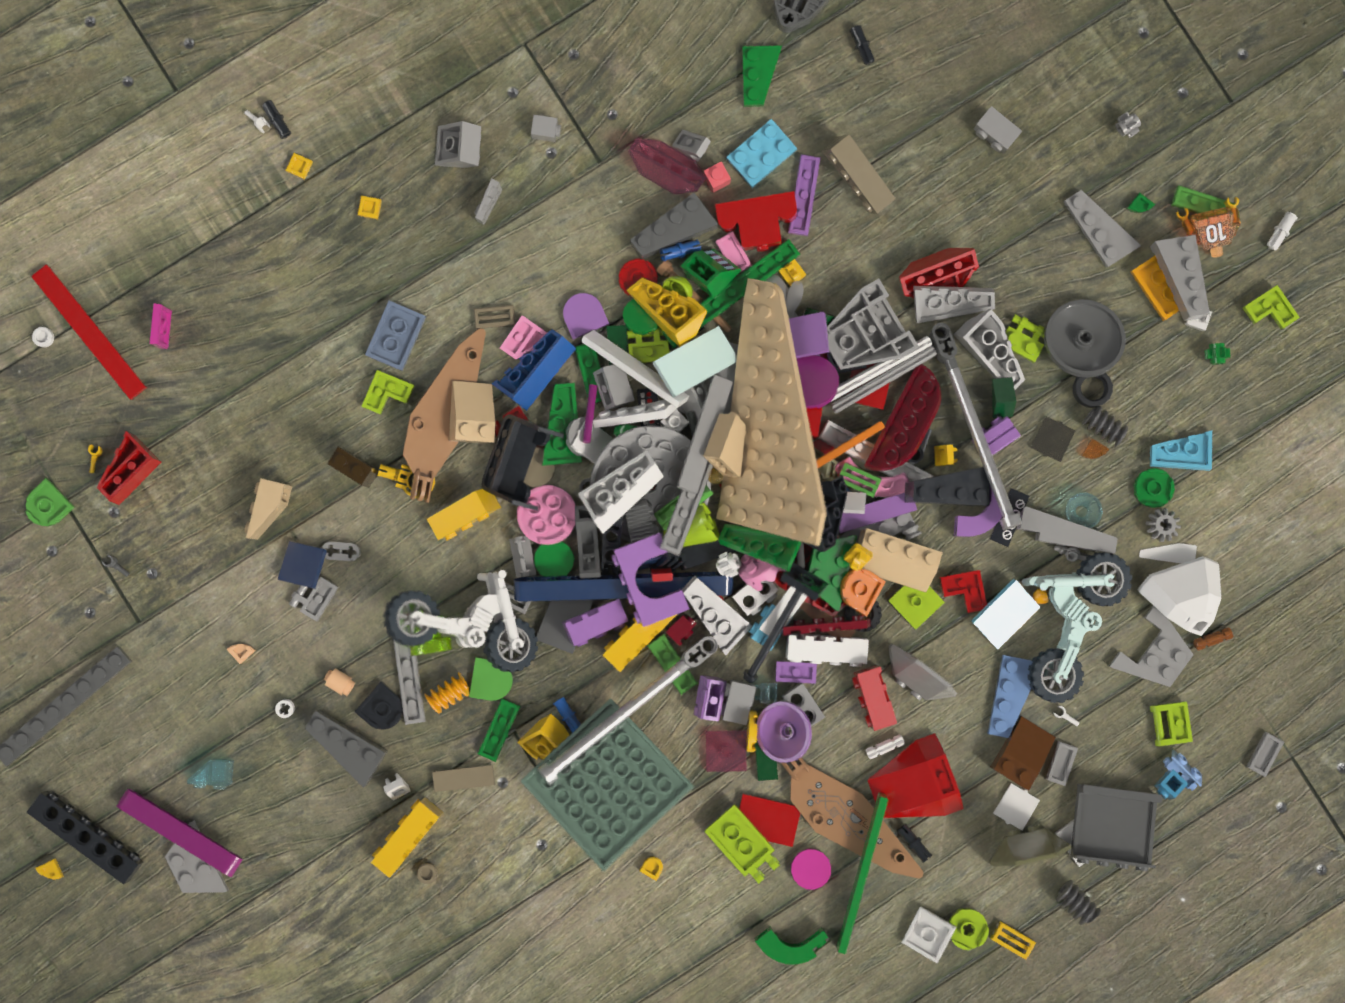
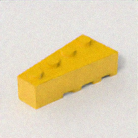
[371,797,443,878]

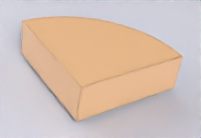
[227,644,256,664]

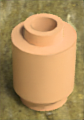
[324,668,355,696]

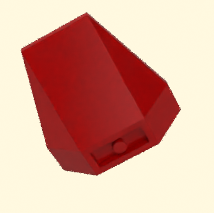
[867,733,964,818]

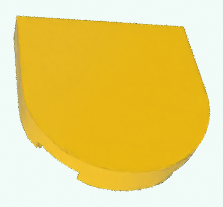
[746,710,758,752]

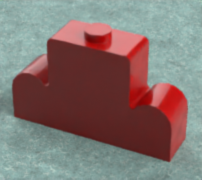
[715,191,797,252]

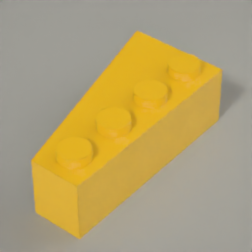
[603,597,677,672]

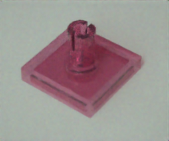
[706,730,747,772]

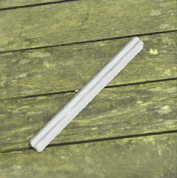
[831,336,932,402]

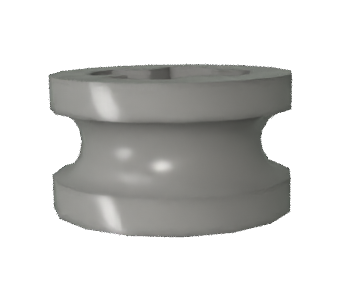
[902,524,922,541]

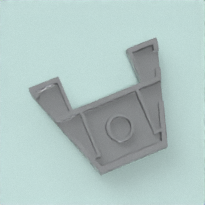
[1109,605,1193,687]

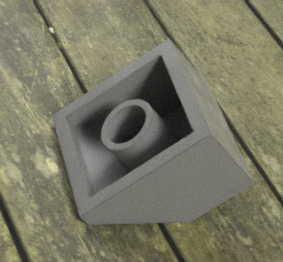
[435,121,481,168]

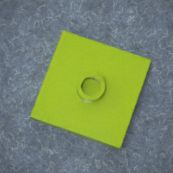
[888,586,945,630]

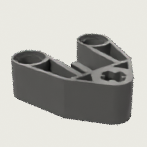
[773,0,830,33]

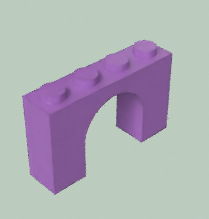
[612,532,689,627]

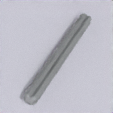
[831,346,937,413]

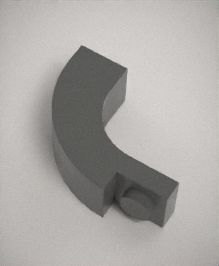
[575,506,600,579]

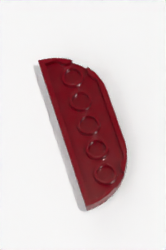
[864,364,941,471]

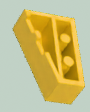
[427,489,501,541]

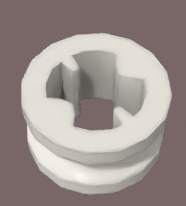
[275,699,295,718]

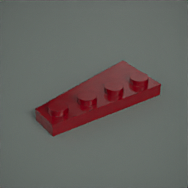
[783,615,871,635]

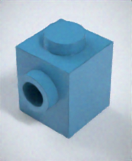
[1154,769,1188,800]

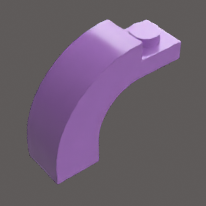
[954,485,1002,537]

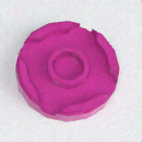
[791,848,831,890]

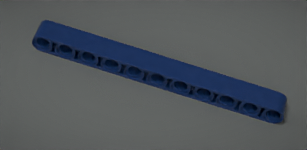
[514,571,733,601]

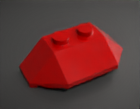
[899,248,979,298]

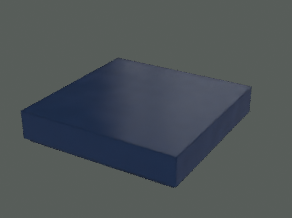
[278,541,327,589]

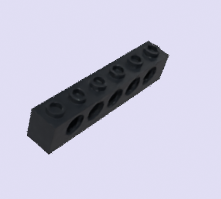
[26,790,144,885]

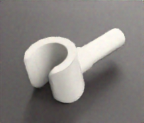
[245,110,270,133]
[1053,706,1080,726]

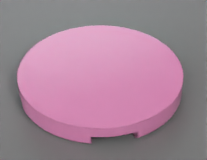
[517,485,576,545]

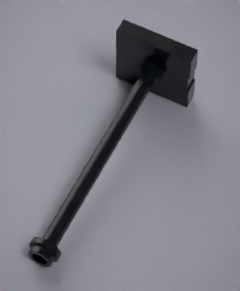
[743,563,829,683]

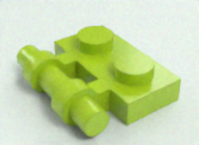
[1005,314,1045,363]
[627,328,669,363]

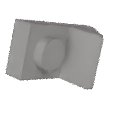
[672,130,711,162]

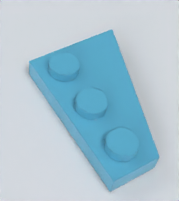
[1150,431,1212,471]

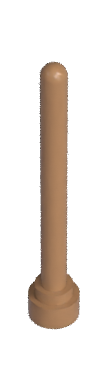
[656,260,731,332]

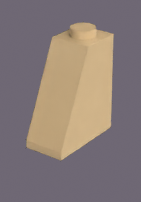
[704,413,746,477]

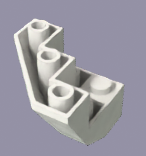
[1137,556,1221,636]

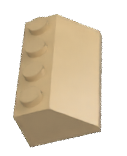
[850,528,943,592]

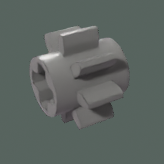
[1116,112,1141,138]

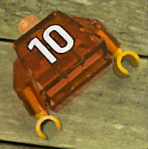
[1176,197,1241,257]

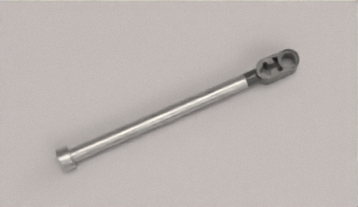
[929,323,1022,530]

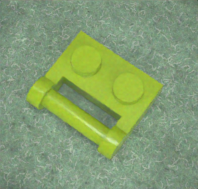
[1150,701,1193,746]

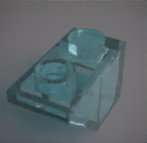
[187,759,234,790]

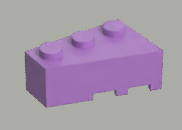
[562,599,628,647]

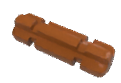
[1193,627,1233,651]

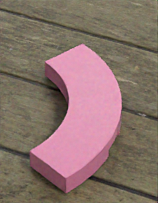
[832,456,910,497]

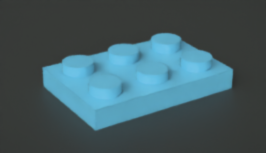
[726,119,797,188]

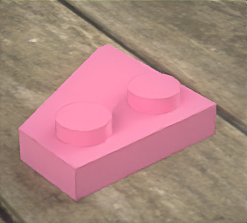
[499,316,547,360]

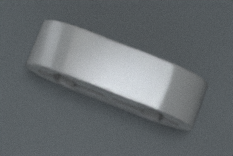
[322,542,361,561]

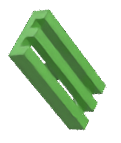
[840,462,882,497]

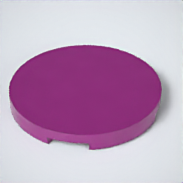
[796,355,839,408]

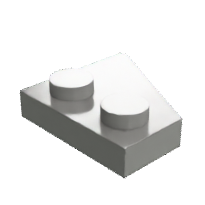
[474,179,502,225]

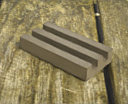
[474,305,516,329]

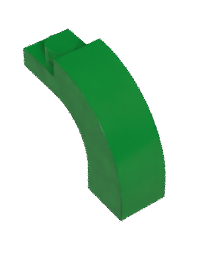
[754,926,828,965]

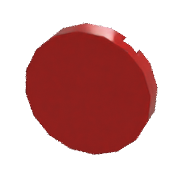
[618,259,658,298]

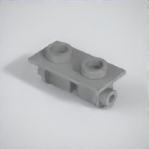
[509,536,536,578]

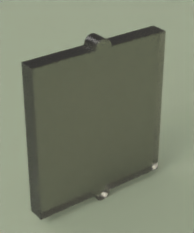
[1030,417,1075,462]

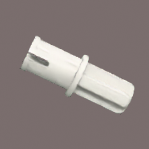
[1267,212,1297,250]

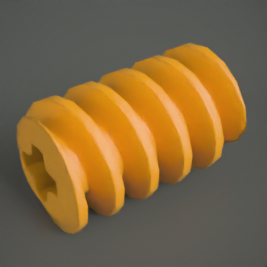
[424,672,469,713]

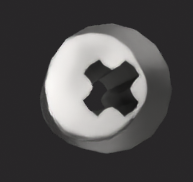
[1082,406,1128,448]
[1056,880,1101,925]

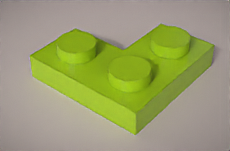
[1243,285,1300,329]
[361,370,415,415]

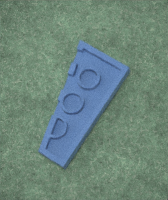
[987,655,1033,738]

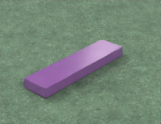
[788,155,820,236]
[839,493,917,534]

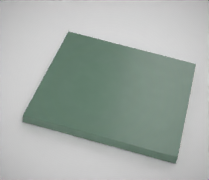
[520,698,694,872]

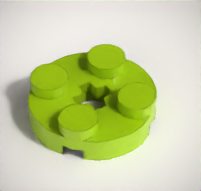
[948,908,989,950]

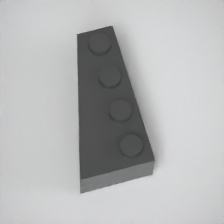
[630,193,718,259]
[305,709,388,788]

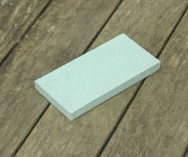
[653,326,737,398]

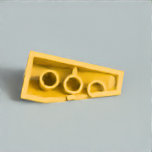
[627,278,707,347]
[517,714,570,760]

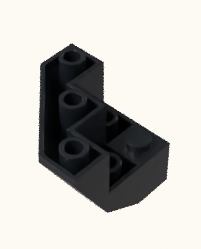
[803,475,847,552]

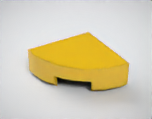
[35,858,64,880]

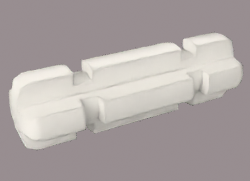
[866,735,905,759]

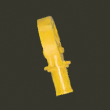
[377,464,435,498]

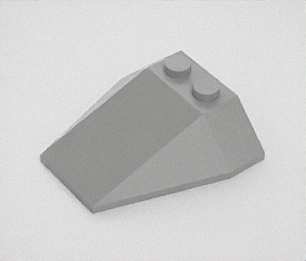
[827,279,919,370]
[888,644,957,701]

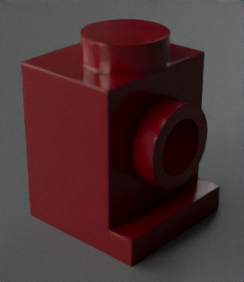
[666,615,697,646]

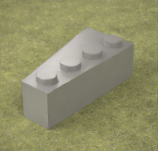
[1150,235,1210,321]

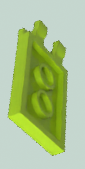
[704,803,780,884]

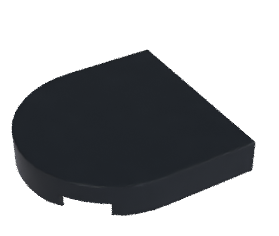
[354,681,403,730]

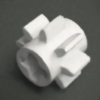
[716,552,741,578]

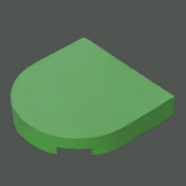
[26,478,75,526]
[469,657,513,701]

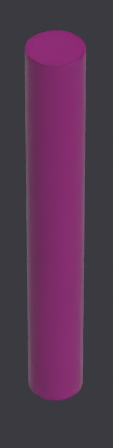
[582,384,597,444]

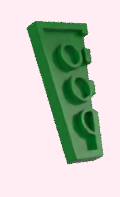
[541,383,582,466]
[718,524,802,571]

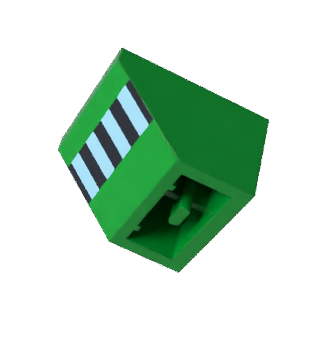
[681,249,742,299]

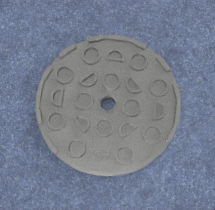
[590,426,711,542]

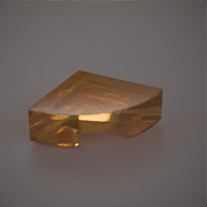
[1081,439,1109,459]

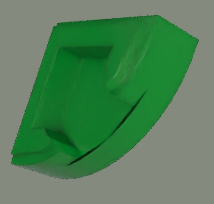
[1126,192,1155,213]

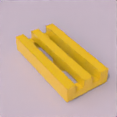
[990,921,1036,960]

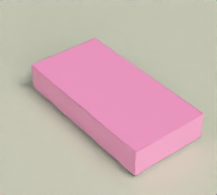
[715,231,752,274]

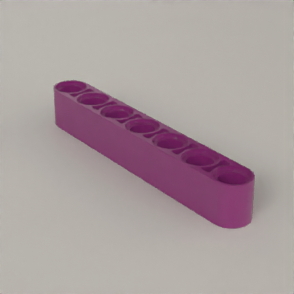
[116,788,243,877]

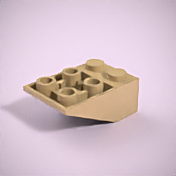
[245,479,292,540]

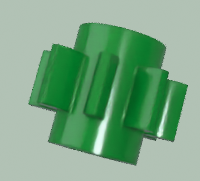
[1204,343,1231,365]

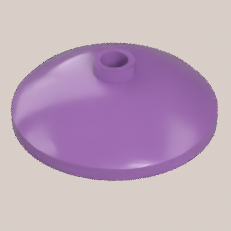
[757,701,812,763]

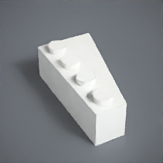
[578,450,664,533]
[785,633,869,667]

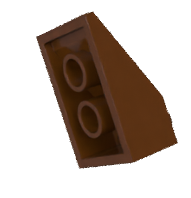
[990,716,1056,791]

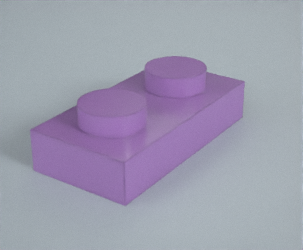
[775,661,817,684]

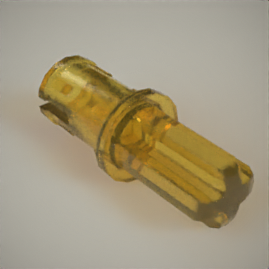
[708,468,723,484]

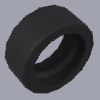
[1072,373,1113,408]

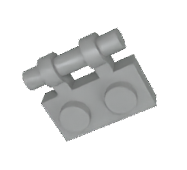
[289,577,339,622]

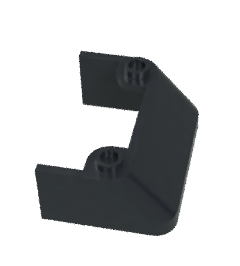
[481,414,564,511]

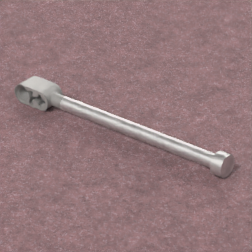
[537,636,718,785]

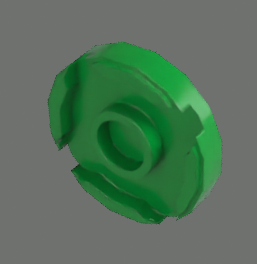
[623,299,659,335]
[1133,468,1175,508]
[534,541,574,576]

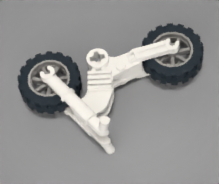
[383,570,538,672]

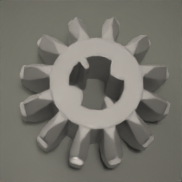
[1145,508,1181,542]

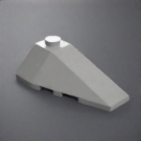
[953,309,1025,389]

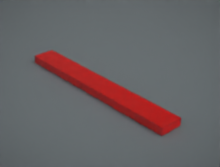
[31,264,147,400]

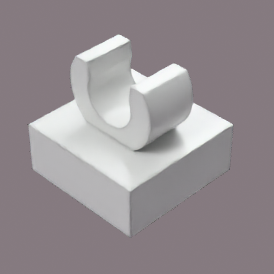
[1185,311,1212,331]
[384,773,411,800]

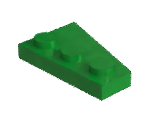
[742,46,782,107]

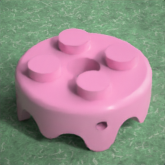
[738,554,786,591]

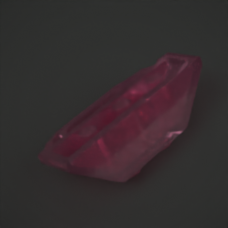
[628,137,707,195]

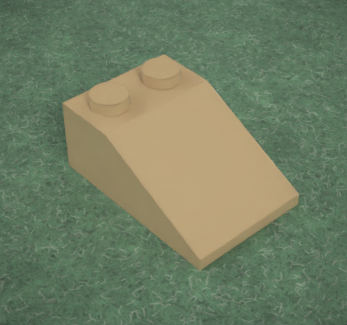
[449,381,495,444]

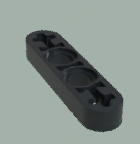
[601,516,622,575]

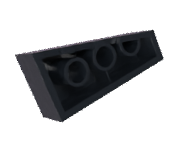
[905,466,990,506]

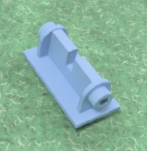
[1163,749,1202,791]

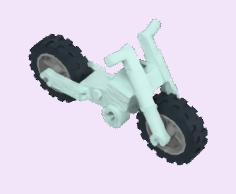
[1022,552,1132,703]

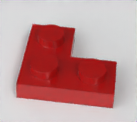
[939,570,987,613]

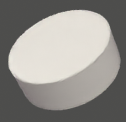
[32,327,54,347]

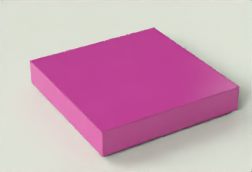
[150,304,172,349]

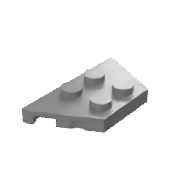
[165,820,229,893]

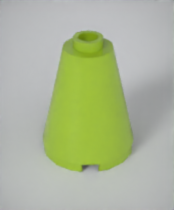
[662,503,720,547]

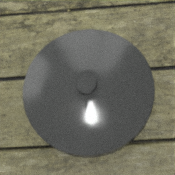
[1044,300,1126,378]

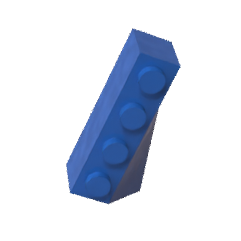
[492,329,576,411]

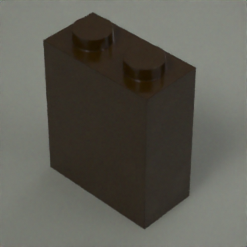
[327,447,379,488]

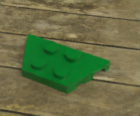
[807,535,857,611]

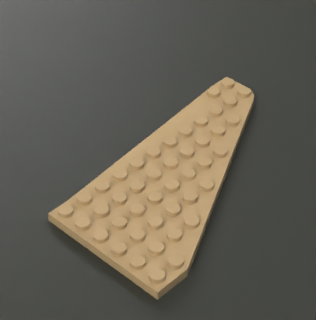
[716,278,826,545]

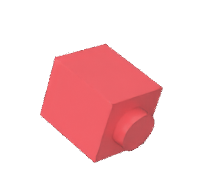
[703,161,731,193]

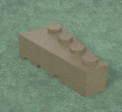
[822,134,896,214]

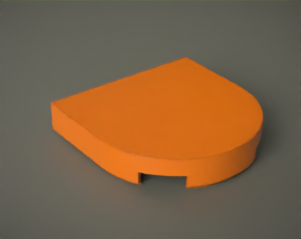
[840,569,886,617]

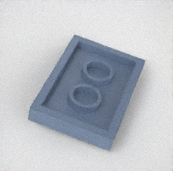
[365,301,426,372]

